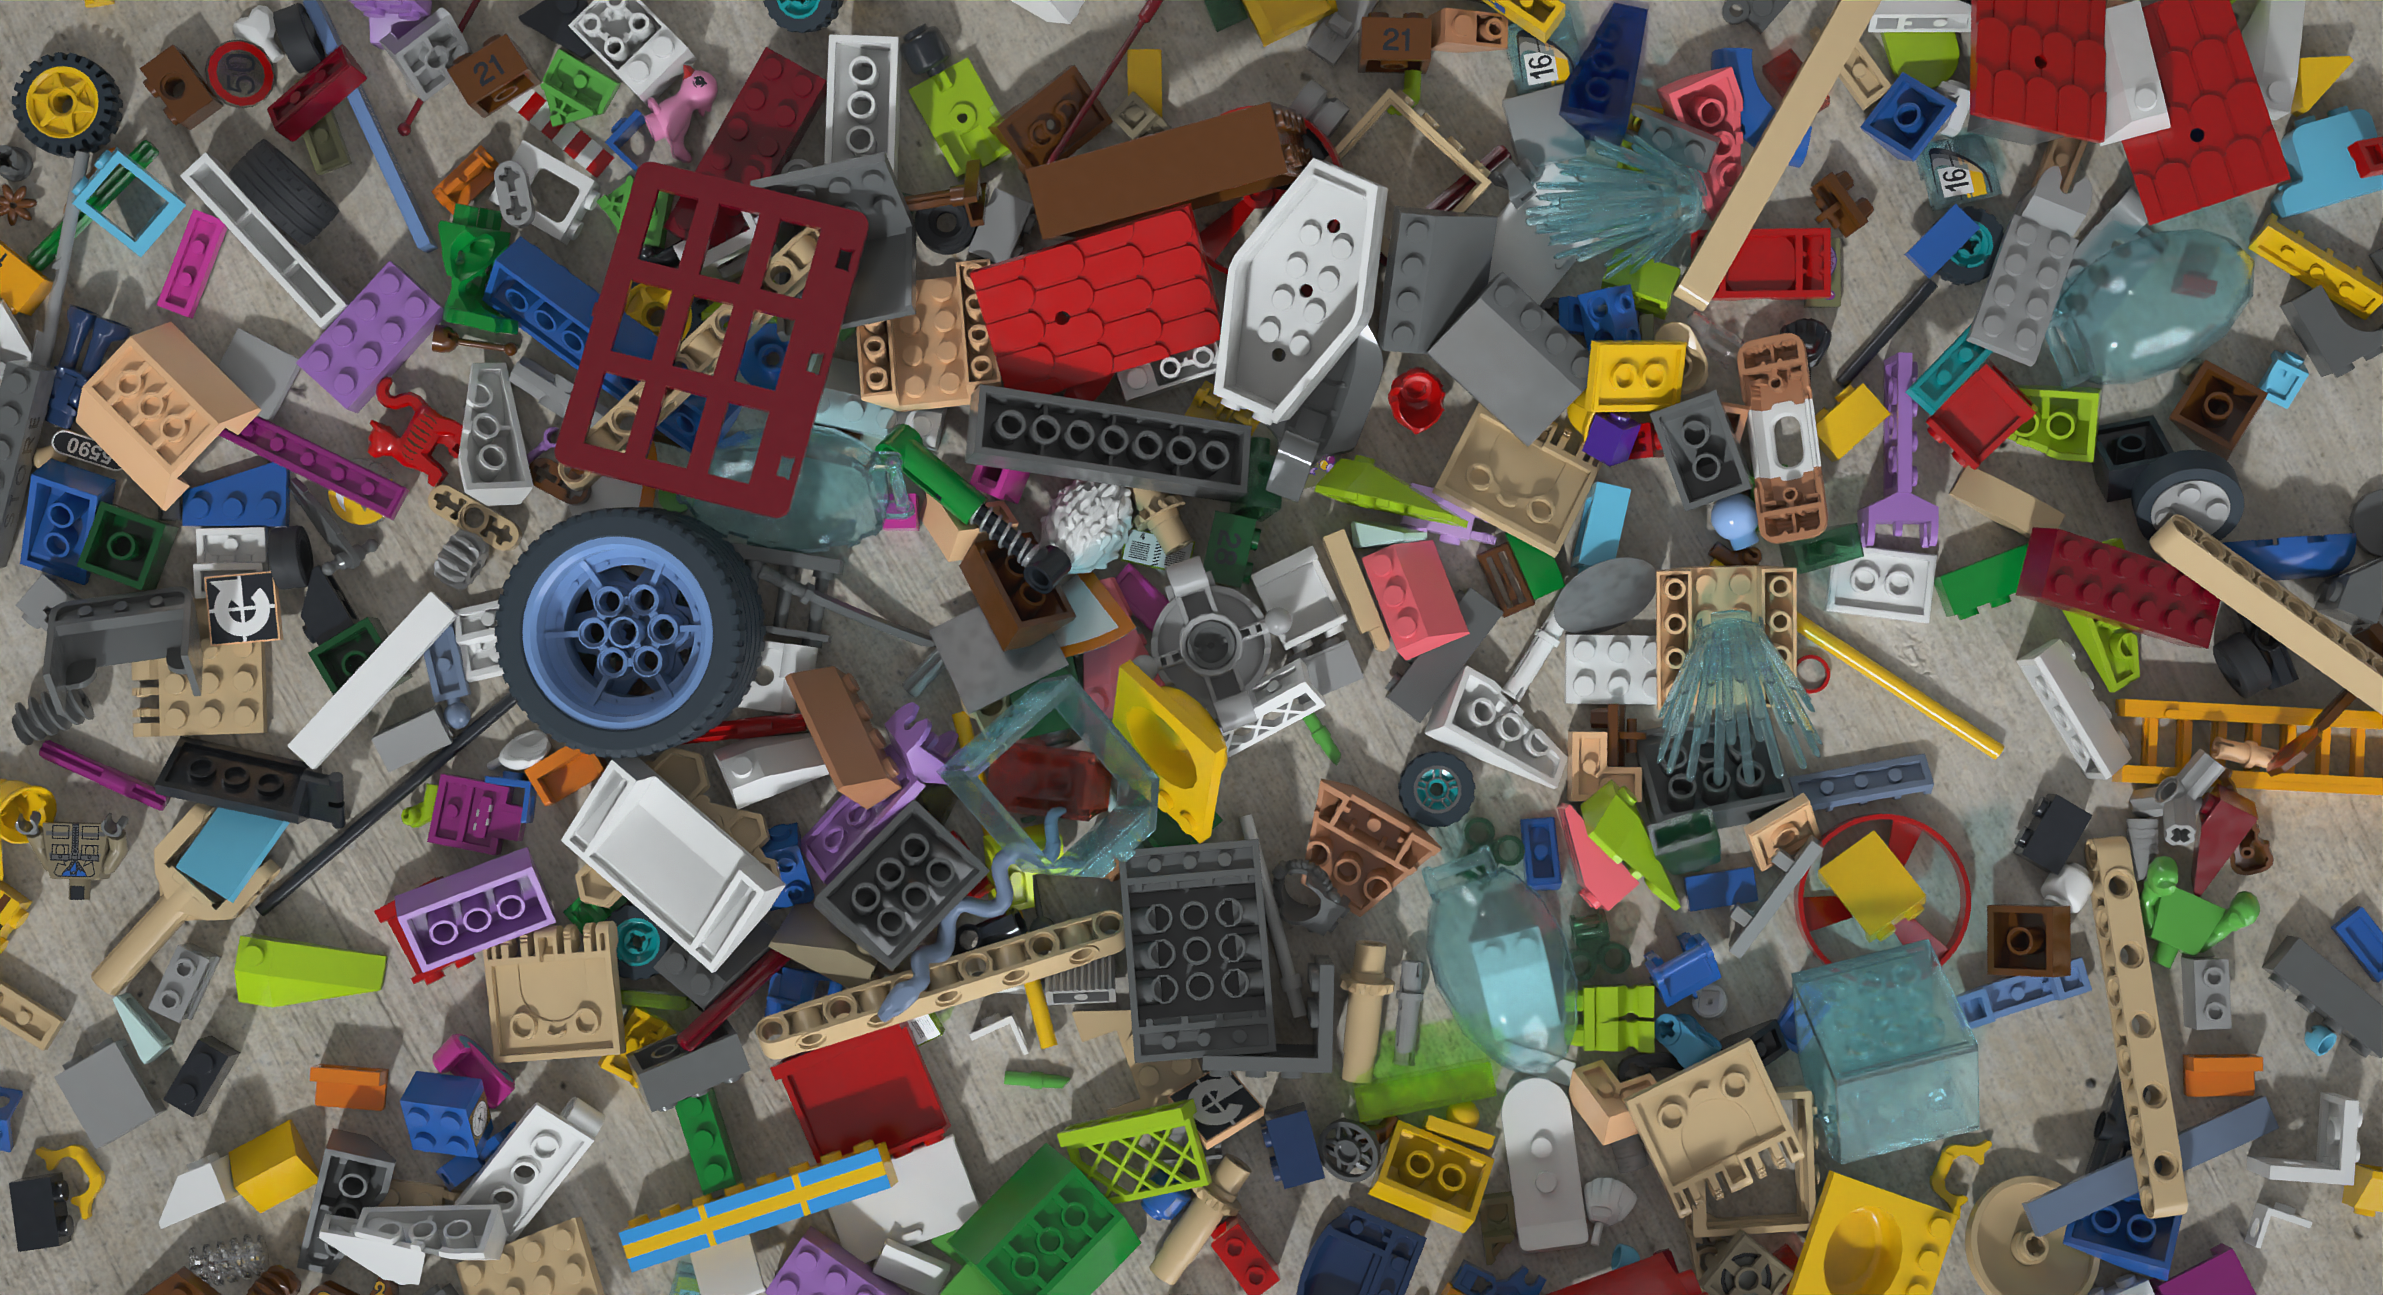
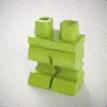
[1563,983,1655,1053]

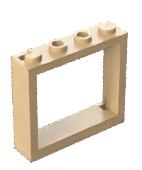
[1324,88,1492,258]
[1684,1085,1820,1238]

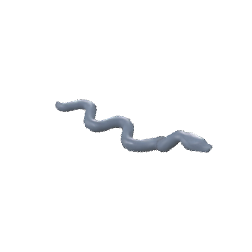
[877,807,1067,1022]

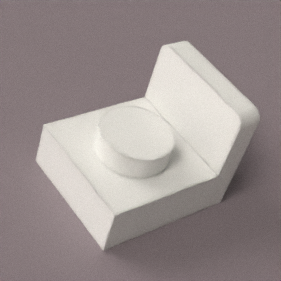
[1935,80,1970,138]

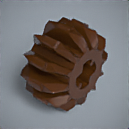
[246,1264,301,1295]

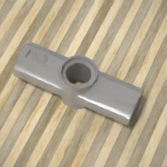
[508,356,610,430]

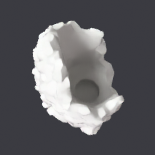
[1039,480,1133,574]

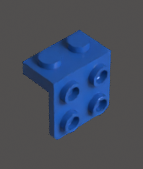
[761,822,814,912]

